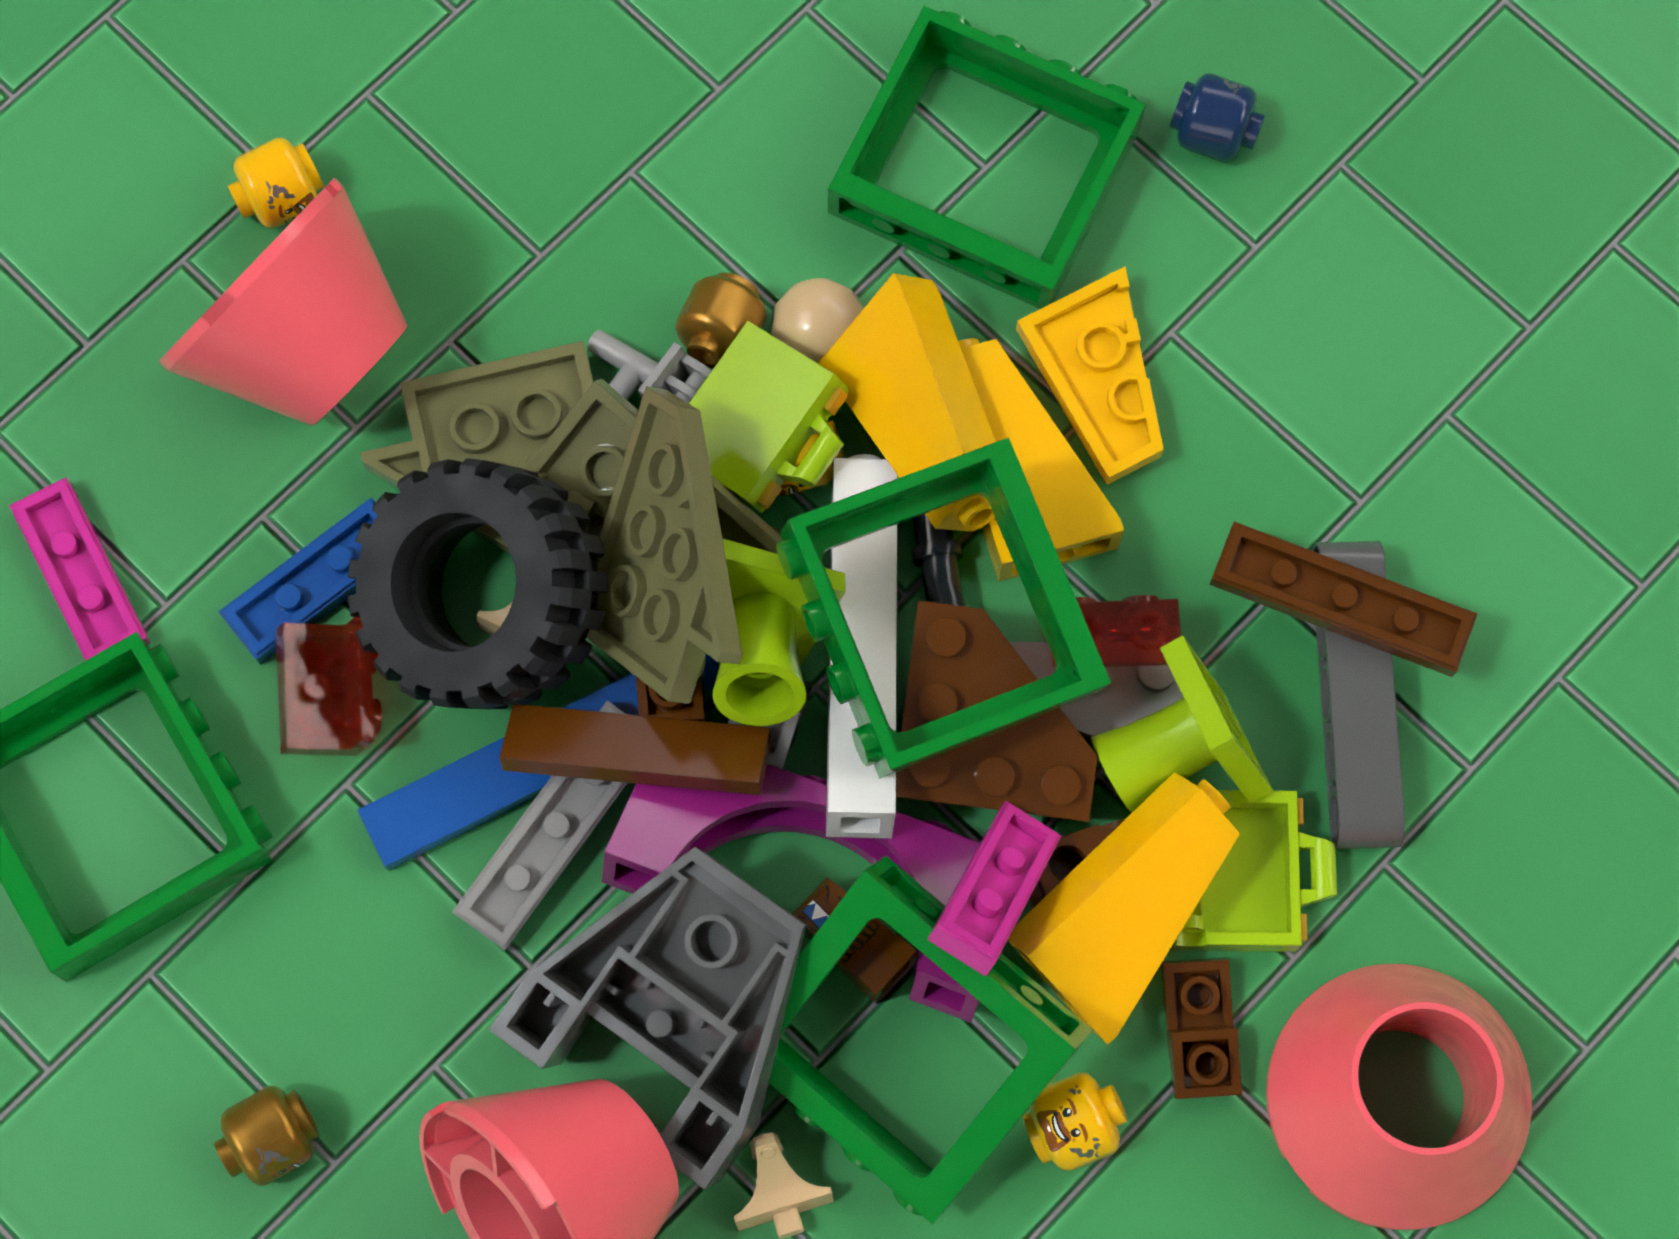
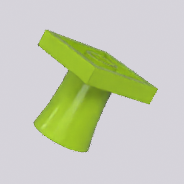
[713,539,846,726]
[1091,635,1274,813]

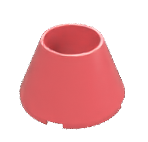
[158,177,408,426]
[1266,964,1532,1230]
[419,1079,679,1239]

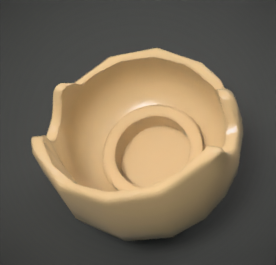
[771,278,864,364]

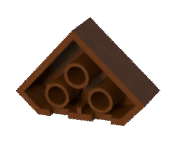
[896,601,1098,822]

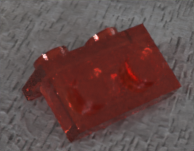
[1044,595,1181,668]
[276,617,382,756]

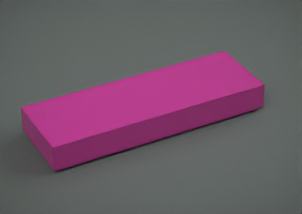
[9,477,151,661]
[927,801,1061,977]

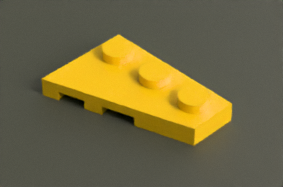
[1016,266,1164,485]

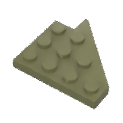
[360,341,605,555]
[586,386,742,704]

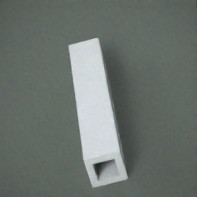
[826,454,897,839]

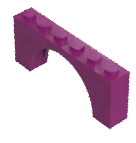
[601,764,980,1023]

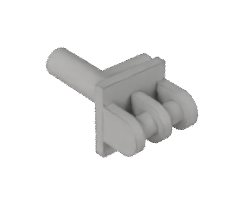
[587,330,712,403]

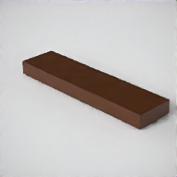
[1209,521,1477,677]
[499,704,772,796]

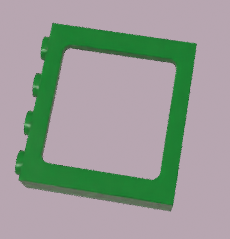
[828,6,1146,309]
[776,437,1111,779]
[0,632,273,982]
[768,856,1093,1225]

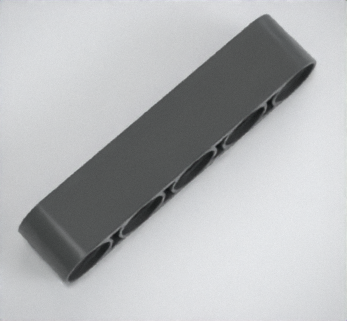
[1313,541,1405,849]

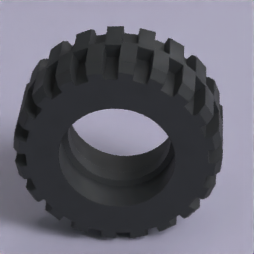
[348,458,608,710]

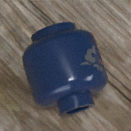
[1170,73,1265,163]

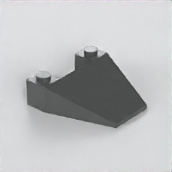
[489,847,806,1189]

